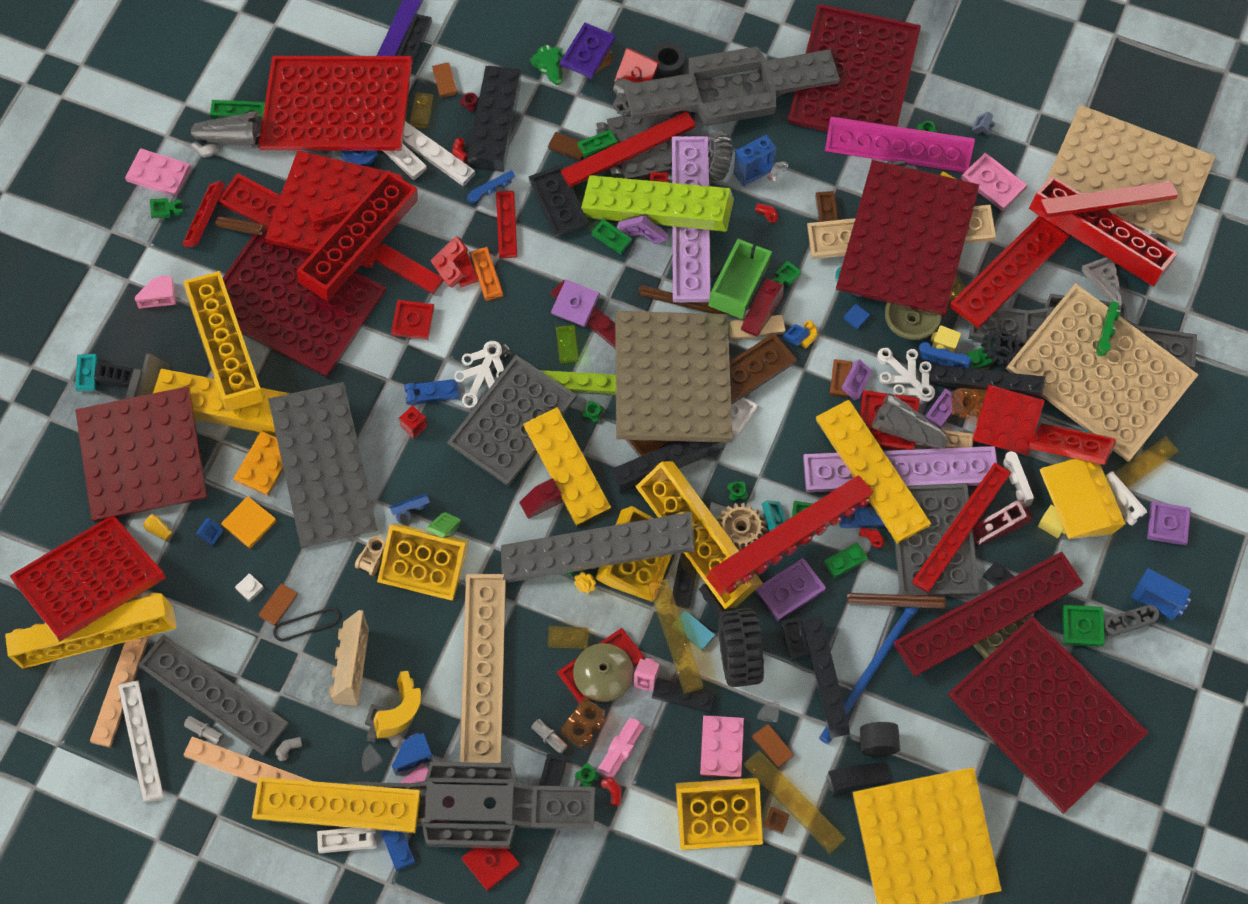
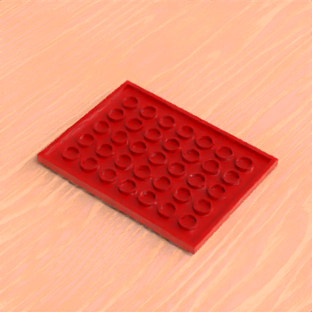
[259,56,413,151]

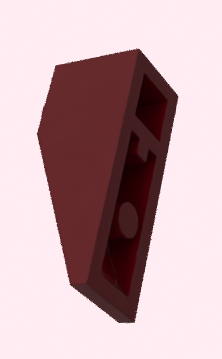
[741,278,784,337]
[972,500,1034,546]

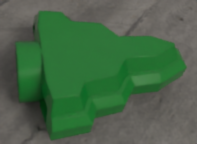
[529,45,564,85]

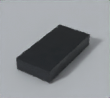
[539,754,567,786]

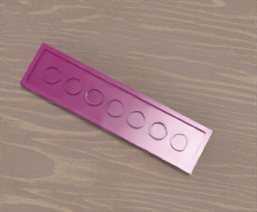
[825,117,975,173]

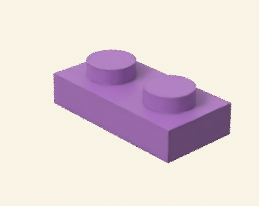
[842,359,872,400]
[925,389,961,429]

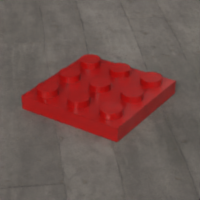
[972,384,1045,455]
[860,390,920,450]

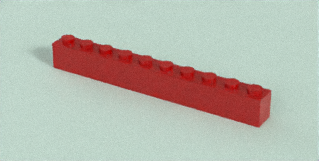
[706,475,873,596]

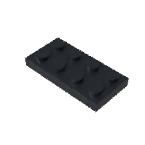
[528,165,589,239]

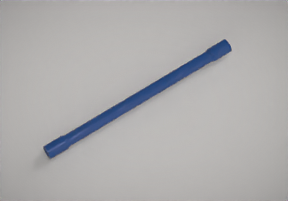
[819,607,920,745]

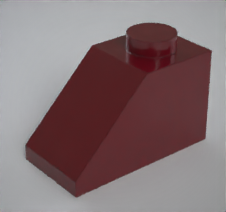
[519,478,562,519]

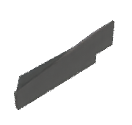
[125,353,170,399]

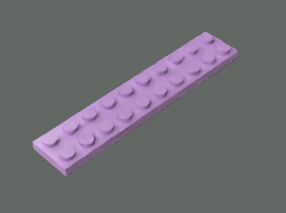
[672,136,710,302]
[803,446,997,493]

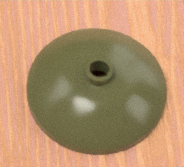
[885,303,941,340]
[573,643,633,702]

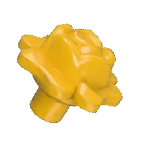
[574,572,596,594]

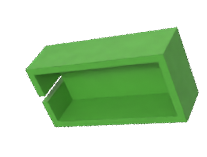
[708,239,772,319]

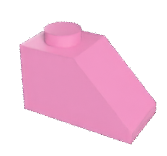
[135,276,176,309]
[634,658,660,692]

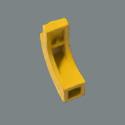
[373,671,421,739]

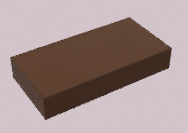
[548,132,583,161]

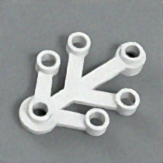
[454,341,504,409]
[877,348,935,402]

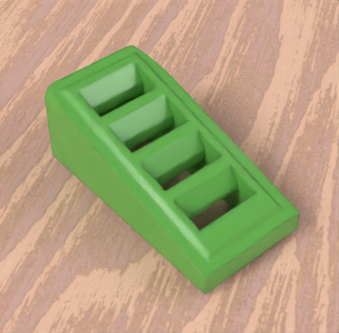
[427,512,460,538]

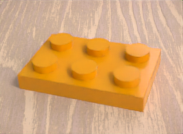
[233,431,284,496]

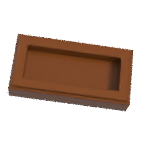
[432,62,458,98]
[829,359,853,398]
[258,583,298,626]
[752,724,794,768]

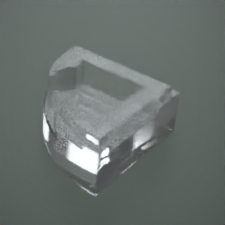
[767,161,788,181]
[757,701,780,723]
[362,744,382,773]

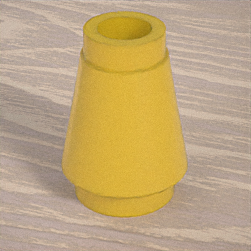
[143,514,173,541]

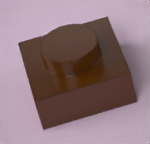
[763,807,790,835]

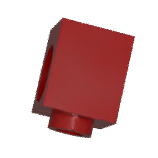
[399,405,428,439]

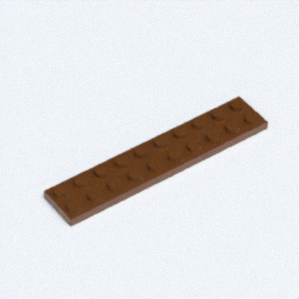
[626,333,797,457]

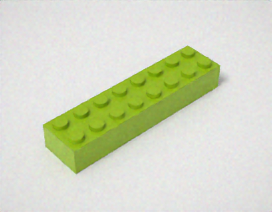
[581,175,734,232]

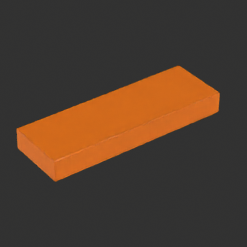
[470,247,503,301]

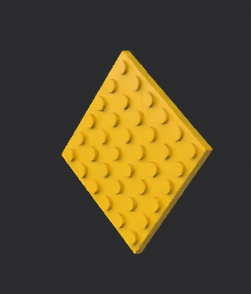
[852,767,1001,904]

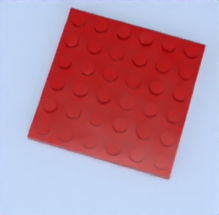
[265,150,402,268]
[9,516,166,642]

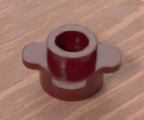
[460,92,479,111]

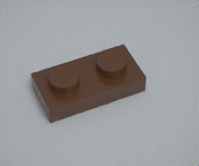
[815,191,838,222]

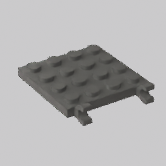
[596,111,686,180]

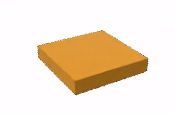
[221,496,277,549]

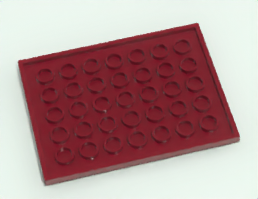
[788,4,921,132]
[836,160,980,316]
[222,226,387,378]
[948,616,1148,814]

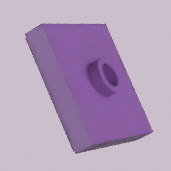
[551,280,600,327]
[1147,501,1191,546]

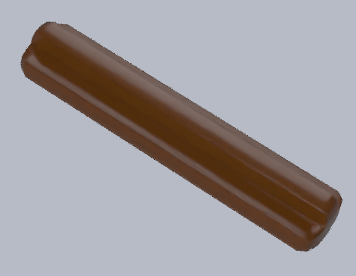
[215,216,265,235]

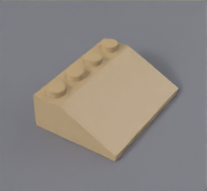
[329,610,369,706]

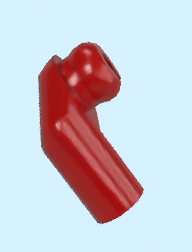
[452,138,468,163]
[755,203,778,223]
[859,527,884,548]
[601,777,622,806]

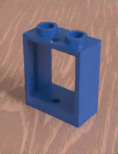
[733,135,776,187]
[1131,568,1191,620]

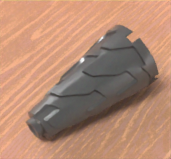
[191,112,262,148]
[872,393,948,449]

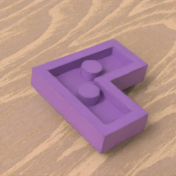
[617,216,669,243]

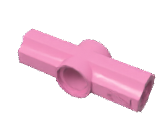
[598,718,644,778]

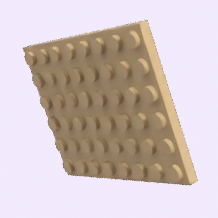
[1045,105,1216,246]
[1006,283,1198,462]

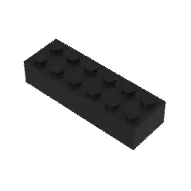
[467,65,522,172]

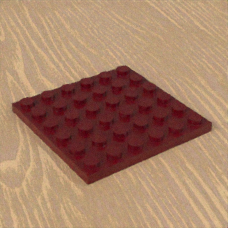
[75,386,208,522]

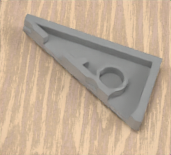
[1082,257,1122,310]

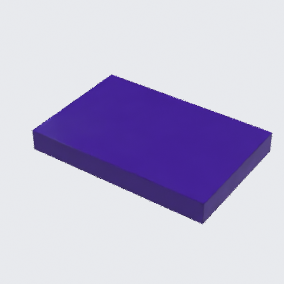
[560,22,616,79]

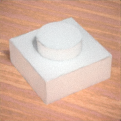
[235,573,264,602]

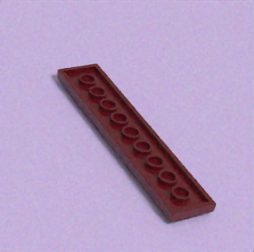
[893,551,1084,677]

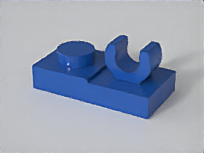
[389,493,430,523]

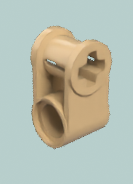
[355,536,385,576]

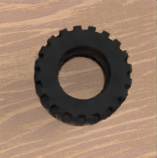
[718,608,764,687]

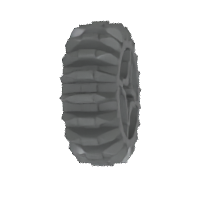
[708,131,733,181]

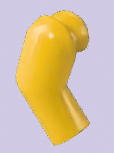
[800,320,818,349]

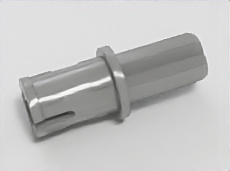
[184,716,224,745]
[531,719,567,753]

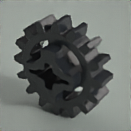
[981,327,1022,367]

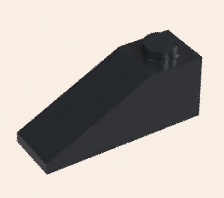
[826,762,891,797]

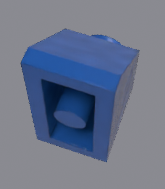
[392,733,433,775]

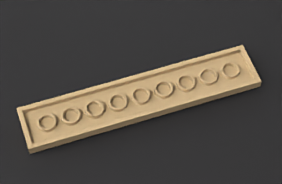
[807,205,996,259]
[460,574,506,763]

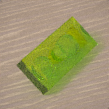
[556,325,578,364]

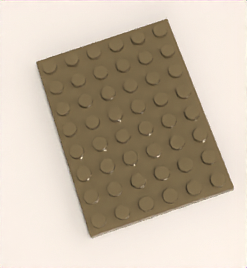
[615,311,733,442]

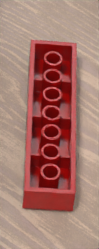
[297,170,418,302]
[1028,176,1178,286]

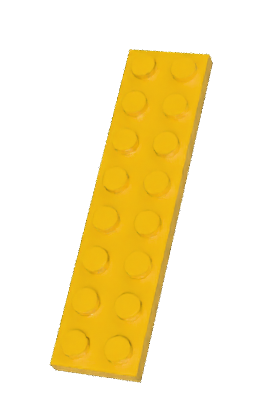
[816,400,931,544]
[252,777,421,833]

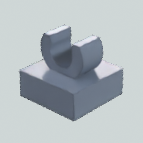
[972,111,996,135]

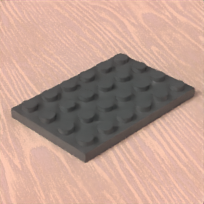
[447,355,577,486]
[894,484,980,597]

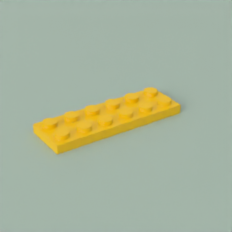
[523,407,611,526]

